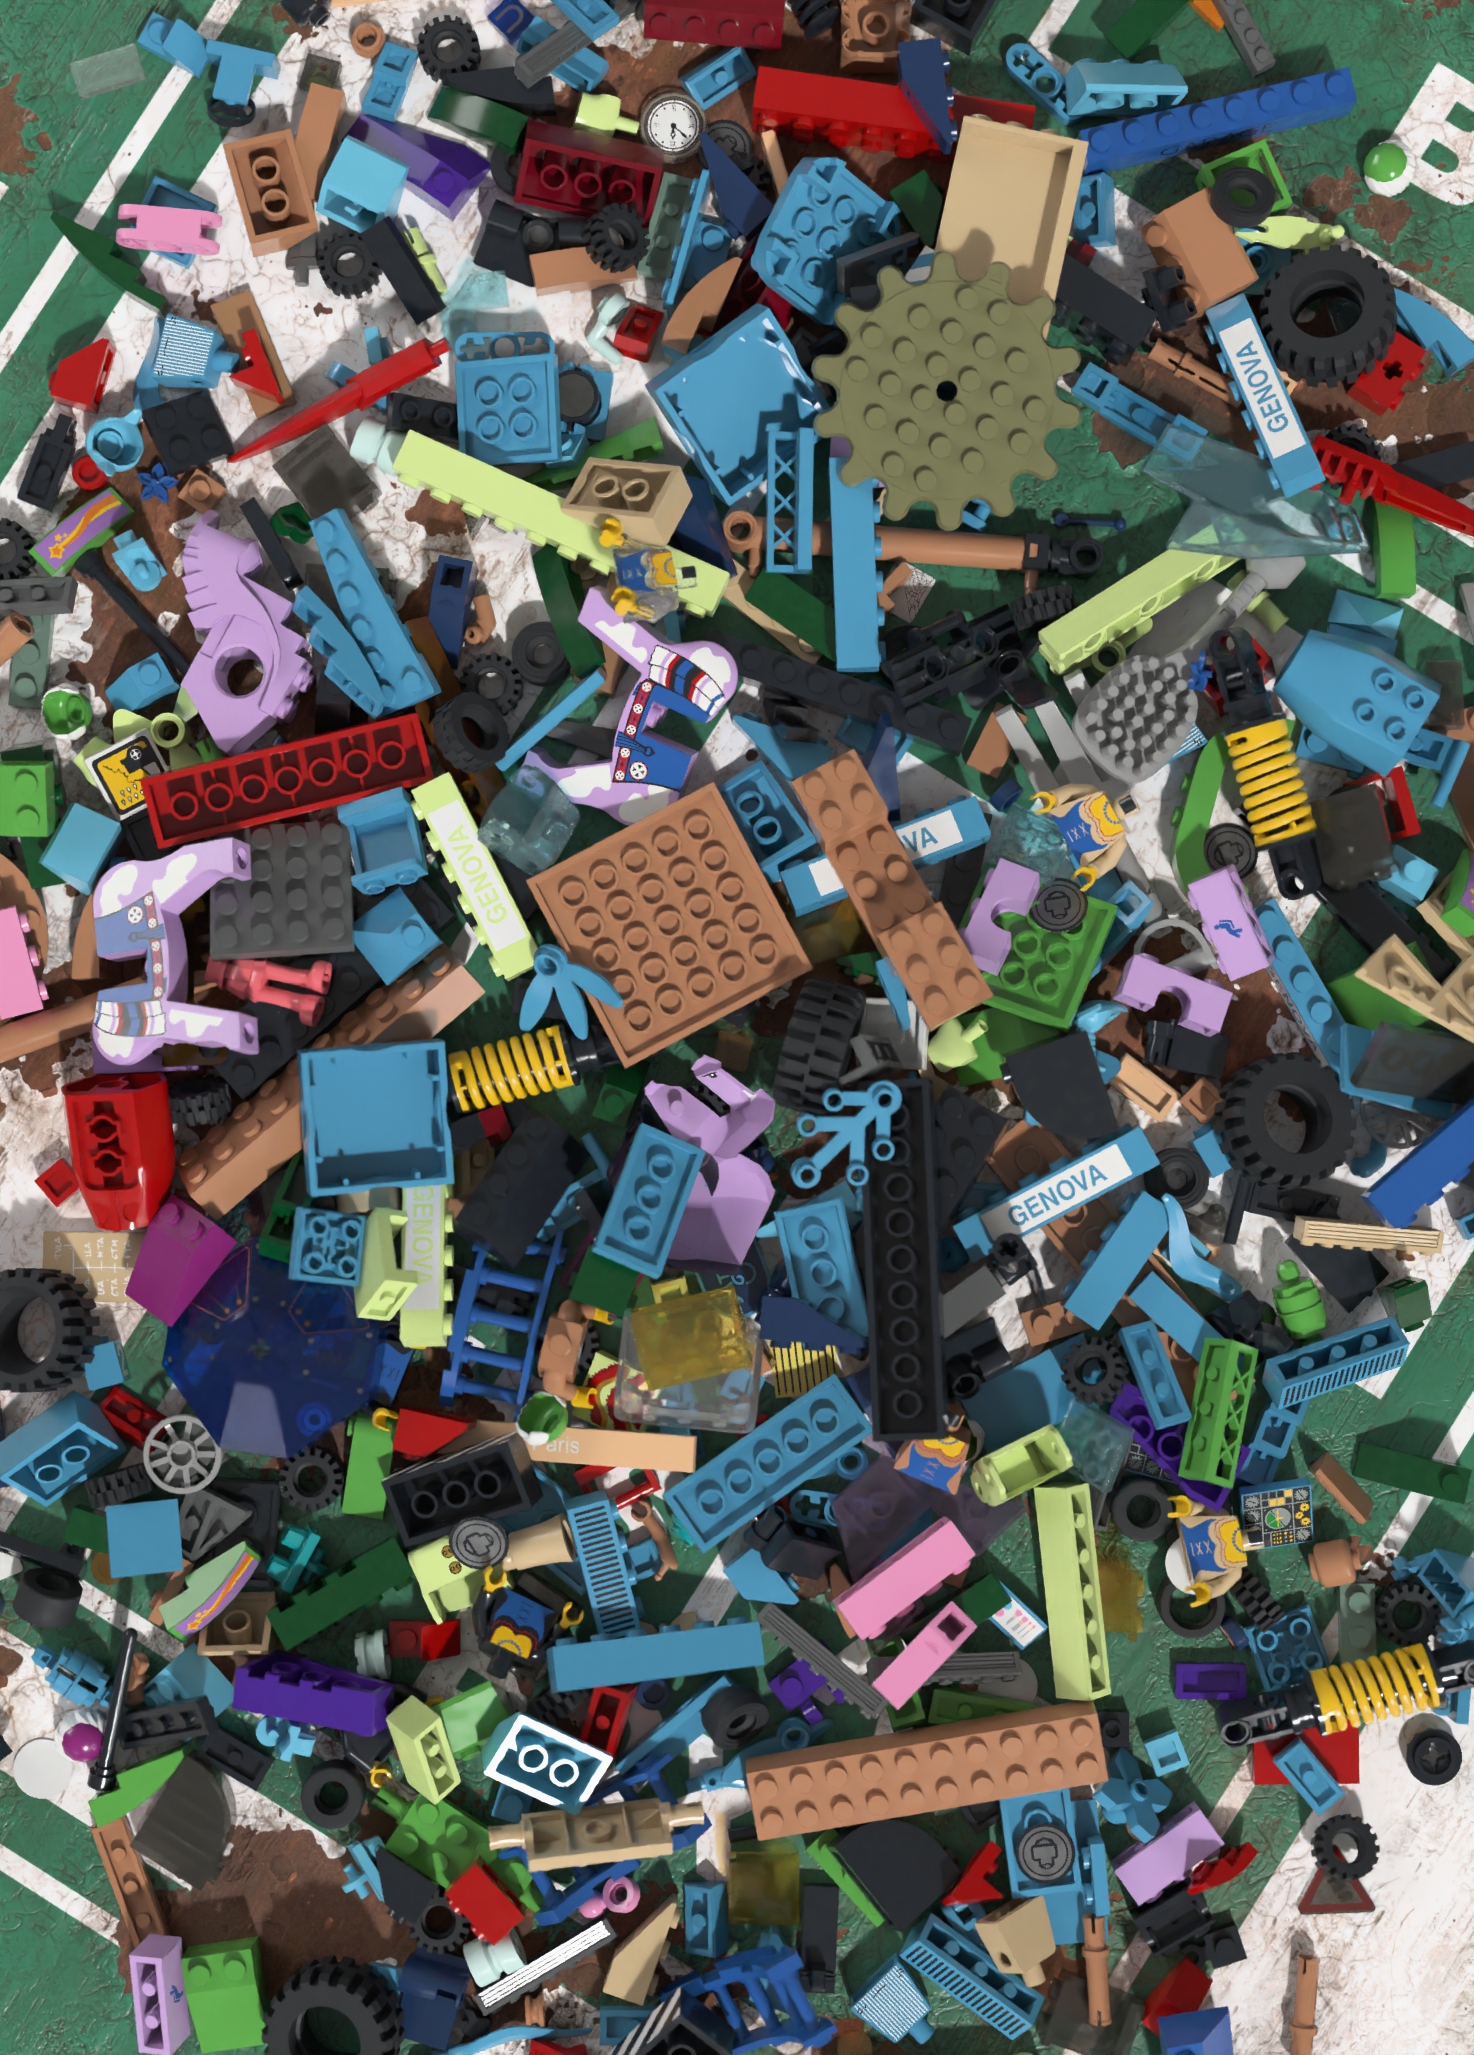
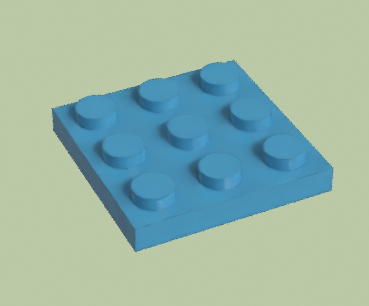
[455,353,562,467]

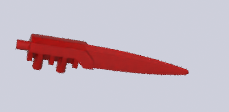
[227,337,452,463]
[1309,434,1474,537]

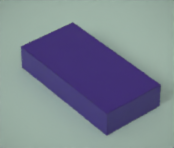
[1174,1661,1246,1700]

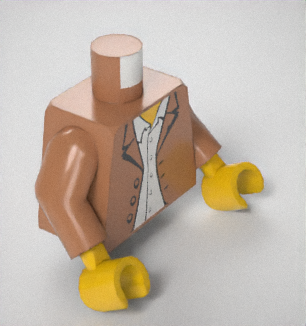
[538,1300,614,1409]

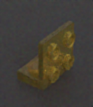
[1097,1559,1144,1643]

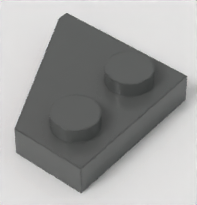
[179,1482,253,1563]

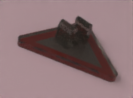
[1298,1844,1375,1915]

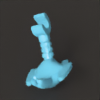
[1071,1000,1128,1072]

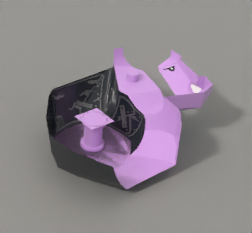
[606,1054,775,1276]

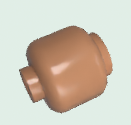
[1308,1539,1362,1588]

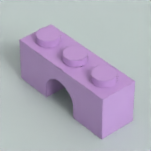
[958,858,1040,976]
[1113,953,1233,1037]

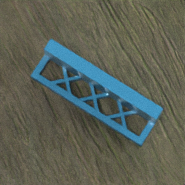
[765,428,814,574]
[615,1671,737,1788]

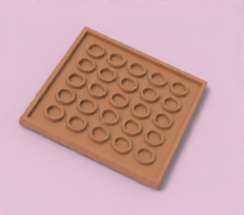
[526,782,813,1069]

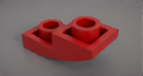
[1186,1842,1258,1895]

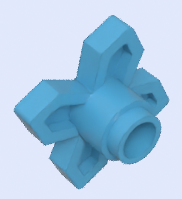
[1093,1747,1173,1843]

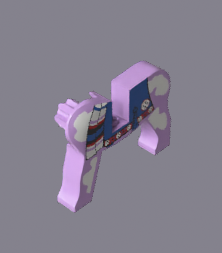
[516,585,738,826]
[92,837,259,1066]

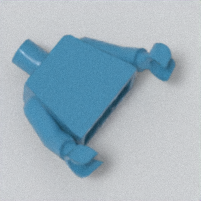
[1391,1548,1474,1644]

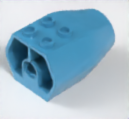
[1272,629,1442,777]

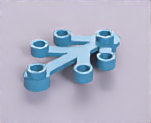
[790,1080,902,1188]

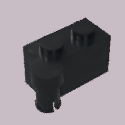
[1142,1018,1230,1079]
[743,1504,842,1580]

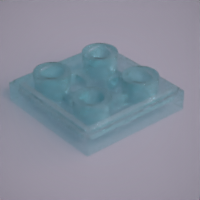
[987,802,1069,887]
[1059,1397,1135,1494]

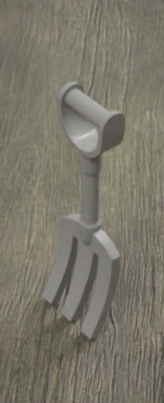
[994,668,1219,999]

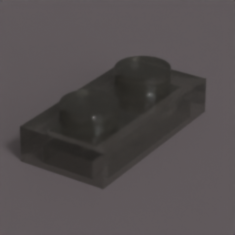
[1424,660,1465,730]

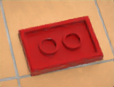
[1252,1718,1360,1785]

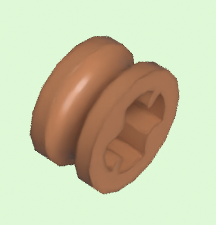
[525,1993,546,2027]

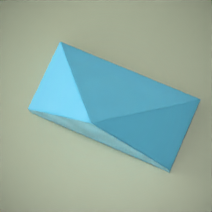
[1327,589,1404,639]

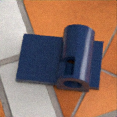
[398,1945,471,2051]

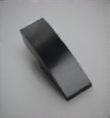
[447,66,557,117]

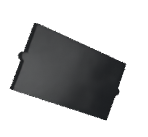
[1284,1202,1390,1314]

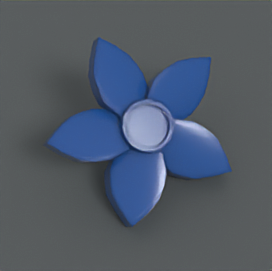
[137,462,179,504]
[1188,650,1214,692]

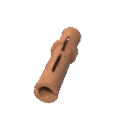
[1148,338,1243,409]
[1082,1913,1112,2026]
[1289,1954,1321,2055]

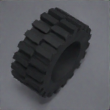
[0,1268,100,1393]

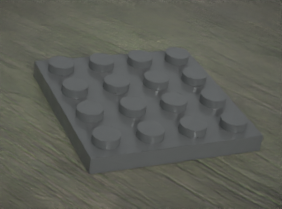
[210,820,355,961]

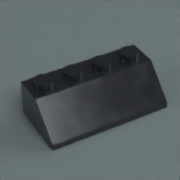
[454,1107,590,1269]

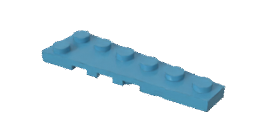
[309,508,442,718]

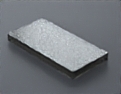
[1350,1021,1474,1104]

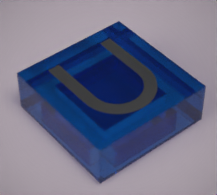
[487,0,535,46]

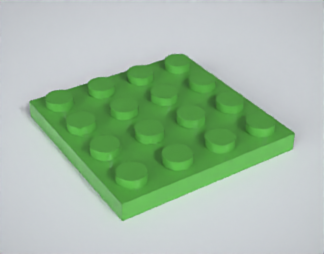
[957,862,1118,1033]

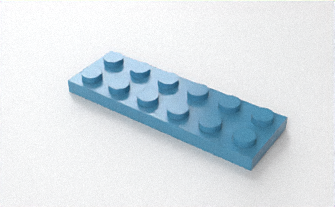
[662,1373,872,1554]

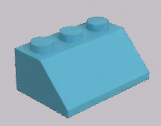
[1065,58,1188,117]
[480,1711,613,1816]

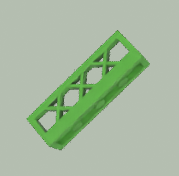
[1178,1337,1258,1488]

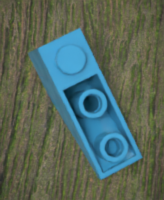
[733,712,833,782]

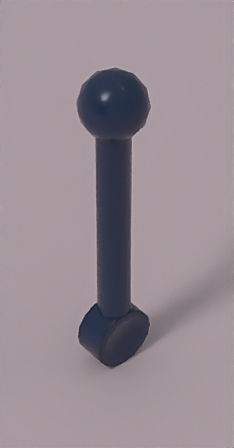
[1054,513,1127,531]

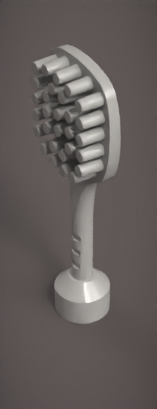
[1072,530,1306,784]

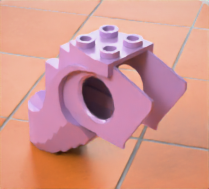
[180,509,315,756]

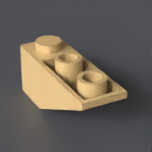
[603,1893,682,2006]

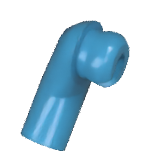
[1349,1133,1388,1178]

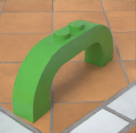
[1170,719,1295,902]

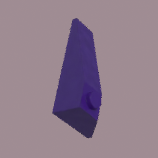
[341,113,491,221]
[1109,1383,1251,1512]

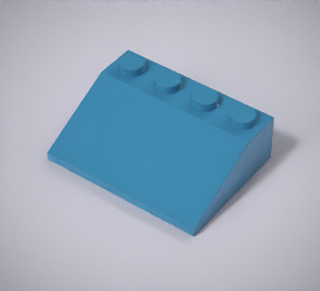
[717,760,820,886]

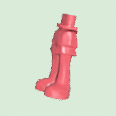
[204,956,332,1027]

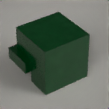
[568,1244,640,1320]

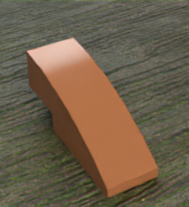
[295,82,347,203]
[529,245,638,297]
[661,257,742,355]
[72,873,107,981]

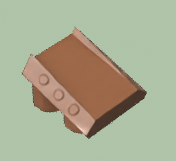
[841,0,911,76]

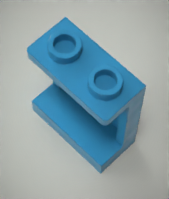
[336,787,429,895]

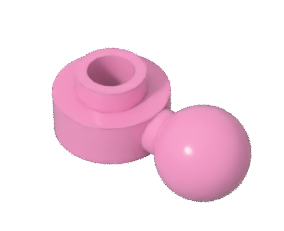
[579,1876,640,1919]

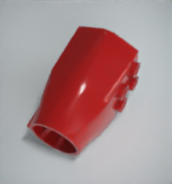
[61,1071,176,1232]

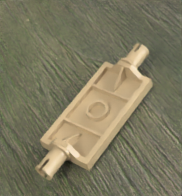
[488,1798,704,1872]

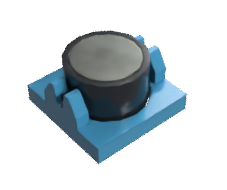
[558,362,614,443]

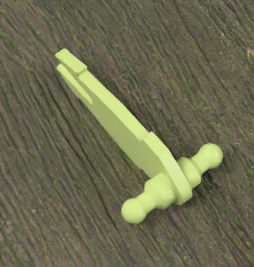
[1234,216,1345,257]

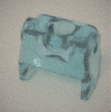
[477,764,581,876]

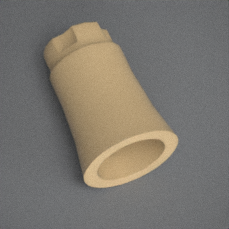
[500,1513,576,1571]

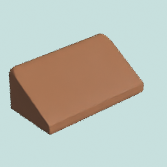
[1309,1452,1373,1524]

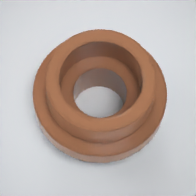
[351,23,386,59]

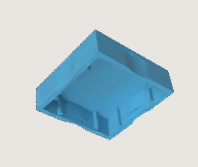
[644,303,830,506]
[296,1038,454,1197]

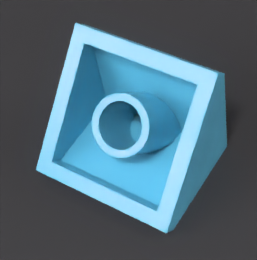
[38,802,125,898]

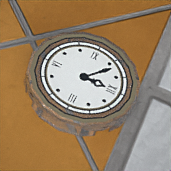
[639,92,708,164]

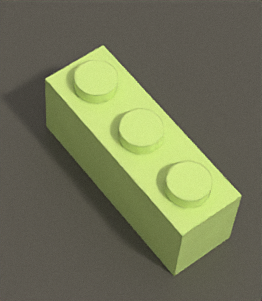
[386,1695,461,1805]

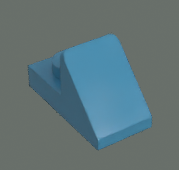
[137,12,209,79]

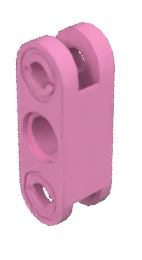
[116,204,222,255]

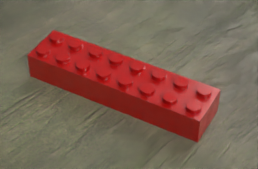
[752,66,1036,163]
[140,711,434,849]

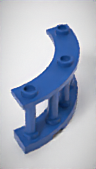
[438,1229,569,1423]
[498,1752,712,1926]
[657,1945,838,2055]

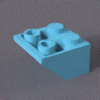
[316,135,410,233]
[143,1642,234,1743]

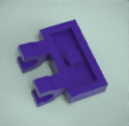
[767,1638,845,1726]

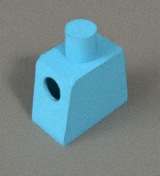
[1360,845,1440,909]

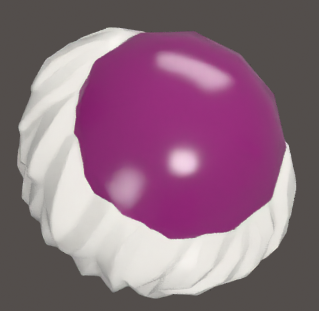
[54,1707,107,1763]

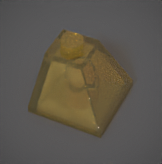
[785,897,870,966]
[729,1852,799,1925]

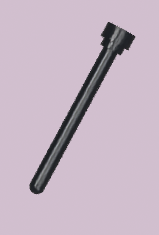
[74,549,191,677]
[87,1628,138,1791]

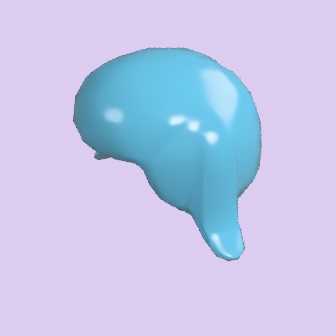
[85,408,144,476]

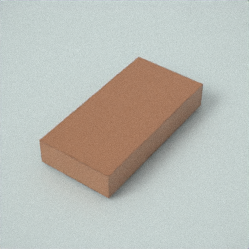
[966,702,1028,780]

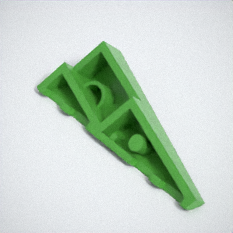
[521,416,665,492]

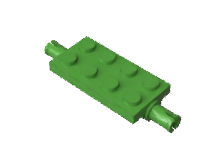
[371,1784,544,1913]

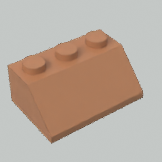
[223,129,319,258]
[1139,186,1259,321]

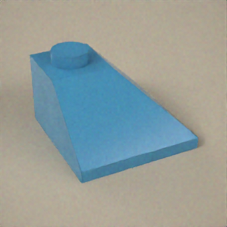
[354,887,443,986]

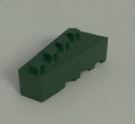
[0,738,67,889]
[266,1532,414,1651]

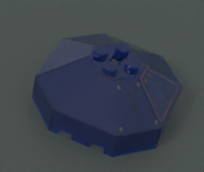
[162,1236,388,1459]

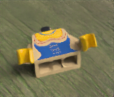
[1029,783,1140,892]
[1167,1495,1264,1607]

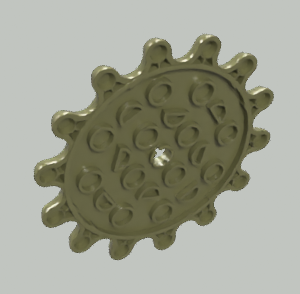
[812,250,1082,531]

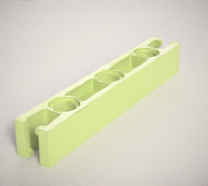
[1039,516,1243,675]

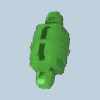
[1271,1259,1329,1347]

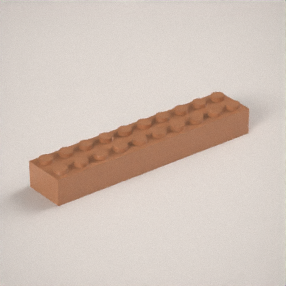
[175,937,485,1221]
[746,1700,1109,1841]

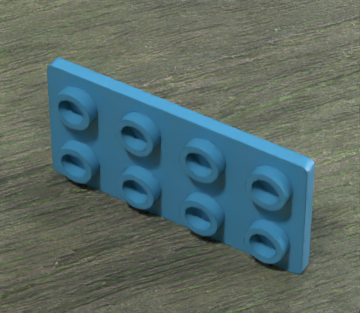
[662,169,733,321]
[1340,1022,1452,1121]
[1043,1798,1110,1945]

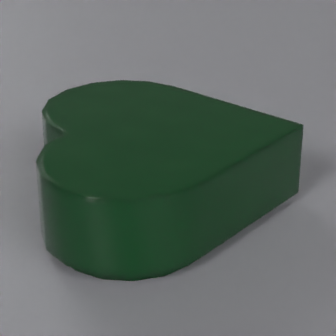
[270,502,314,544]

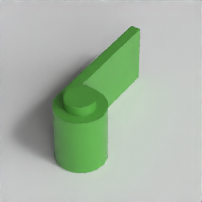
[342,1410,399,1520]

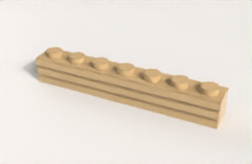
[1293,1216,1445,1256]

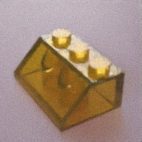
[631,1285,753,1391]

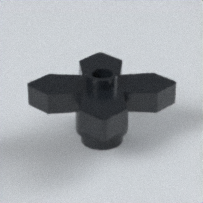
[1204,1290,1293,1368]

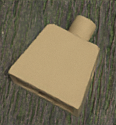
[974,1895,1056,1987]

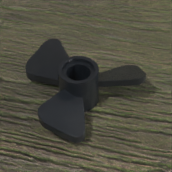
[964,624,1058,710]

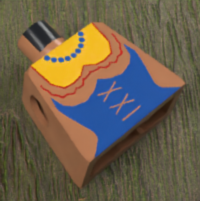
[893,1404,971,1495]

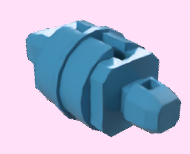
[31,1644,113,1709]

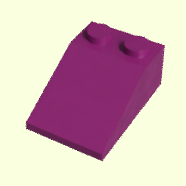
[125,1194,237,1327]

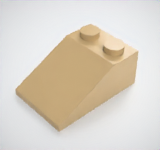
[560,457,693,548]

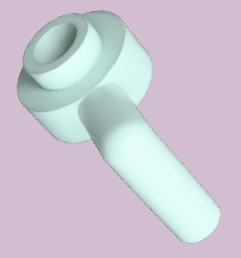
[586,293,630,366]

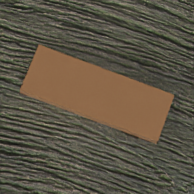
[210,289,297,419]

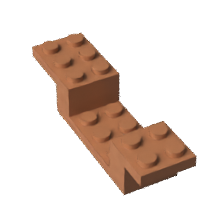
[791,749,993,1031]

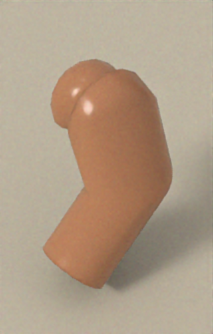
[464,594,496,645]

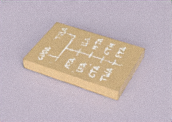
[42,1231,146,1303]

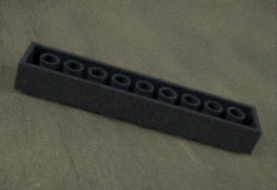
[858,1078,949,1442]

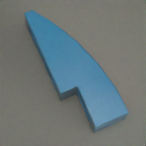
[1394,288,1474,377]

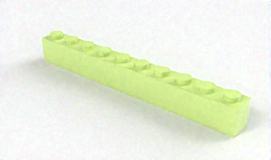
[392,429,730,618]

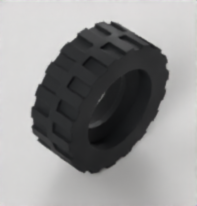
[432,691,510,774]

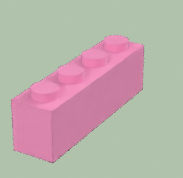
[832,1516,976,1641]

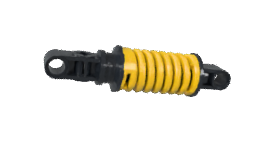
[1208,627,1321,900]
[445,1021,668,1117]
[1214,1640,1474,1748]

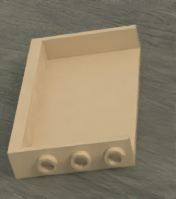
[934,114,1089,341]

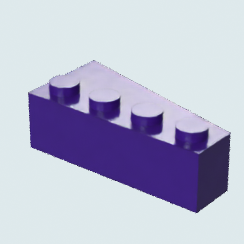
[232,1649,395,1737]

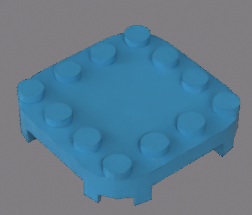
[751,157,901,329]

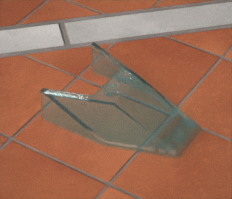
[1141,423,1370,560]

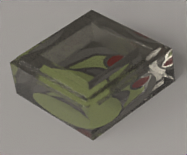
[299,53,343,92]

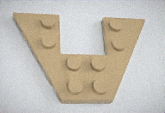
[1354,870,1474,1043]

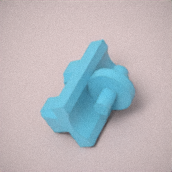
[112,530,167,591]
[255,1715,316,1762]
[342,1835,387,1903]

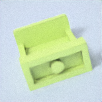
[353,1207,418,1321]

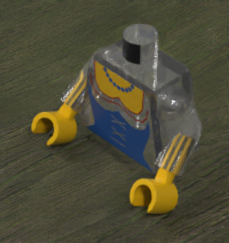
[599,518,697,624]

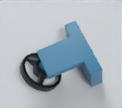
[205,39,281,127]

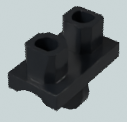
[1141,265,1197,333]

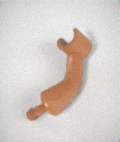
[631,1498,678,1581]

